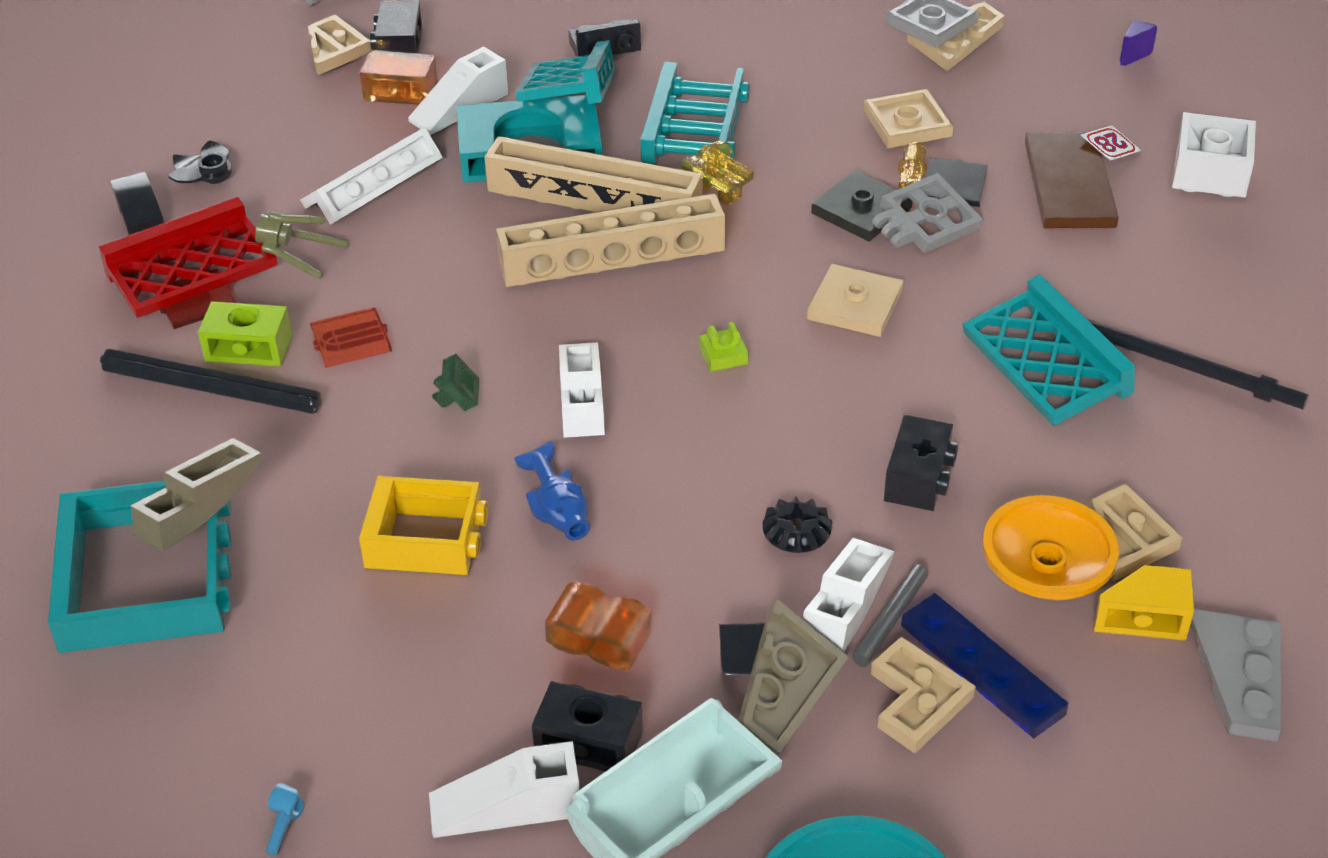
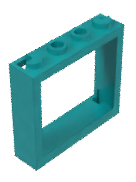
[48,481,231,653]

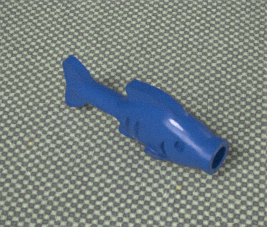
[514,441,590,540]

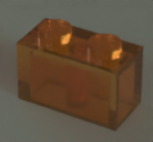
[360,50,438,105]

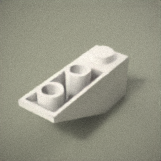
[408,47,508,135]
[429,741,579,838]

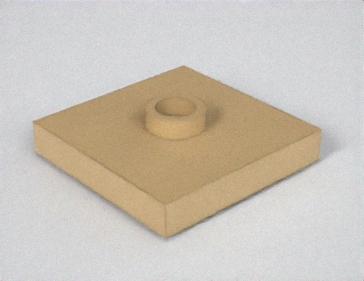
[863,89,953,149]
[807,264,904,337]

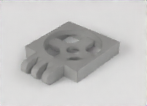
[872,173,984,254]

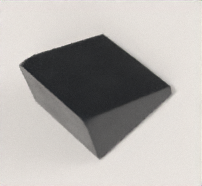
[719,622,765,675]

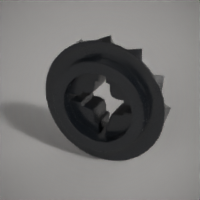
[762,496,832,553]

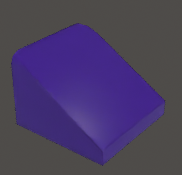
[1120,20,1157,66]

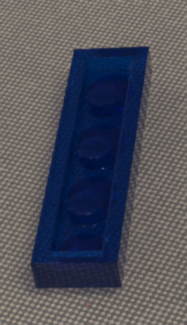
[901,593,1069,739]

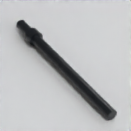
[1087,319,1309,410]

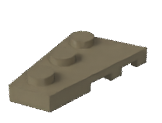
[738,599,849,756]

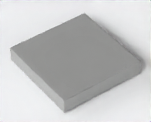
[886,0,979,48]

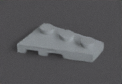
[1189,609,1281,742]

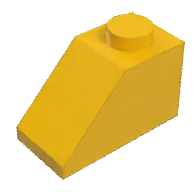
[1093,565,1194,640]

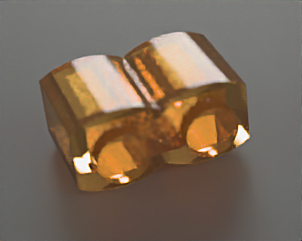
[545,583,652,670]

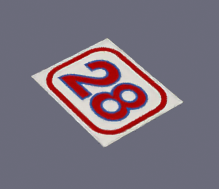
[1081,125,1142,161]

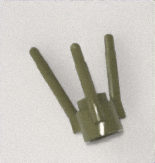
[255,211,349,279]

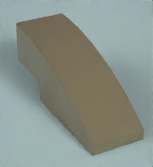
[130,438,262,551]

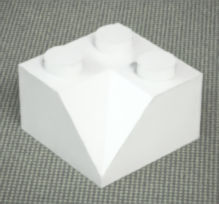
[1172,112,1256,198]

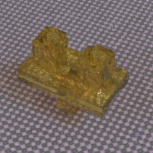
[682,140,753,204]

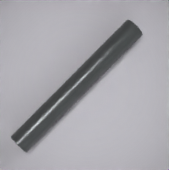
[852,564,929,667]

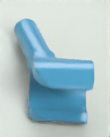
[265,783,304,856]

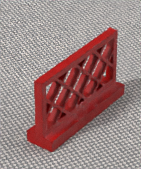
[98,197,278,318]

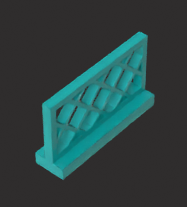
[516,40,615,104]
[962,274,1135,426]

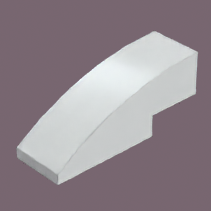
[559,342,605,438]
[803,538,894,653]

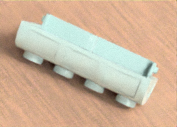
[566,698,782,858]

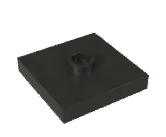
[811,170,913,242]

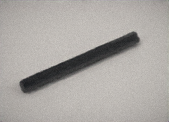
[100,349,322,414]

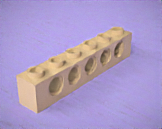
[496,193,725,287]

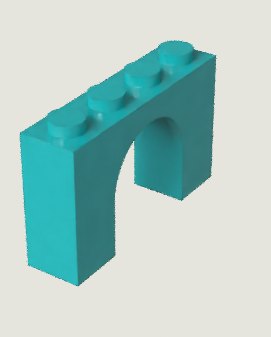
[456,95,602,183]

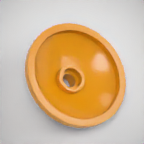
[982,495,1119,600]

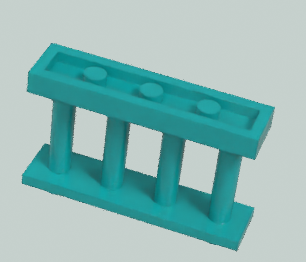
[640,62,750,176]

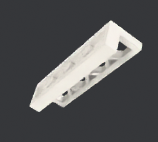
[300,127,443,224]

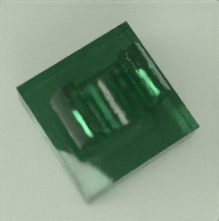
[432,353,479,411]

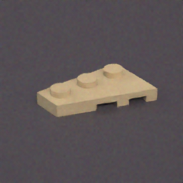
[907,1,1005,71]

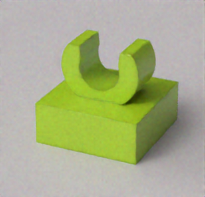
[699,322,748,372]

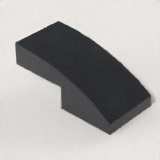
[110,172,164,235]

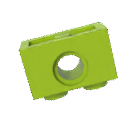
[198,302,293,366]

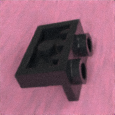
[568,19,641,57]

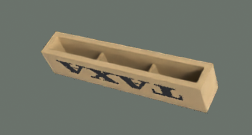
[485,136,703,212]

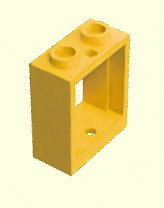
[359,476,488,575]

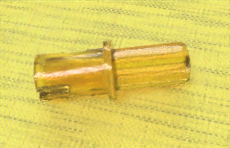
[898,142,927,188]

